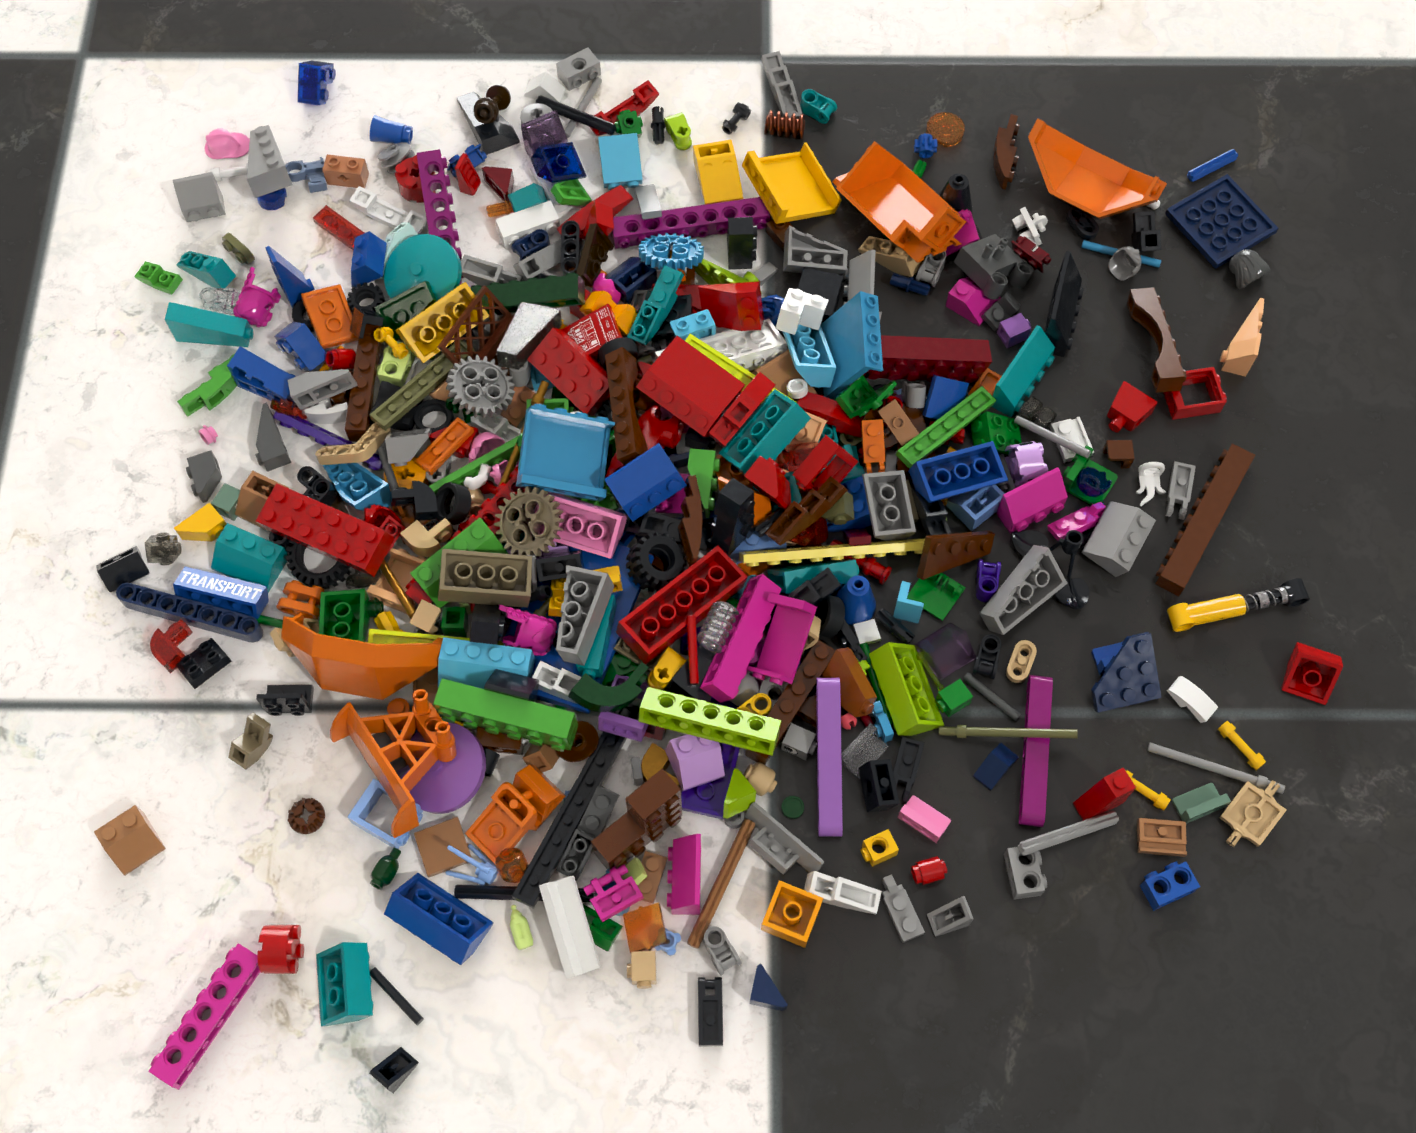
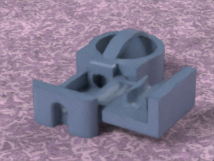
[285,157,327,193]

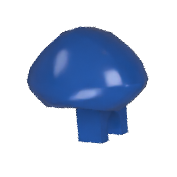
[762,295,784,326]

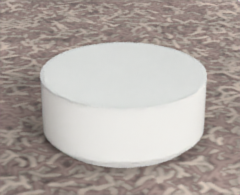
[786,378,808,399]

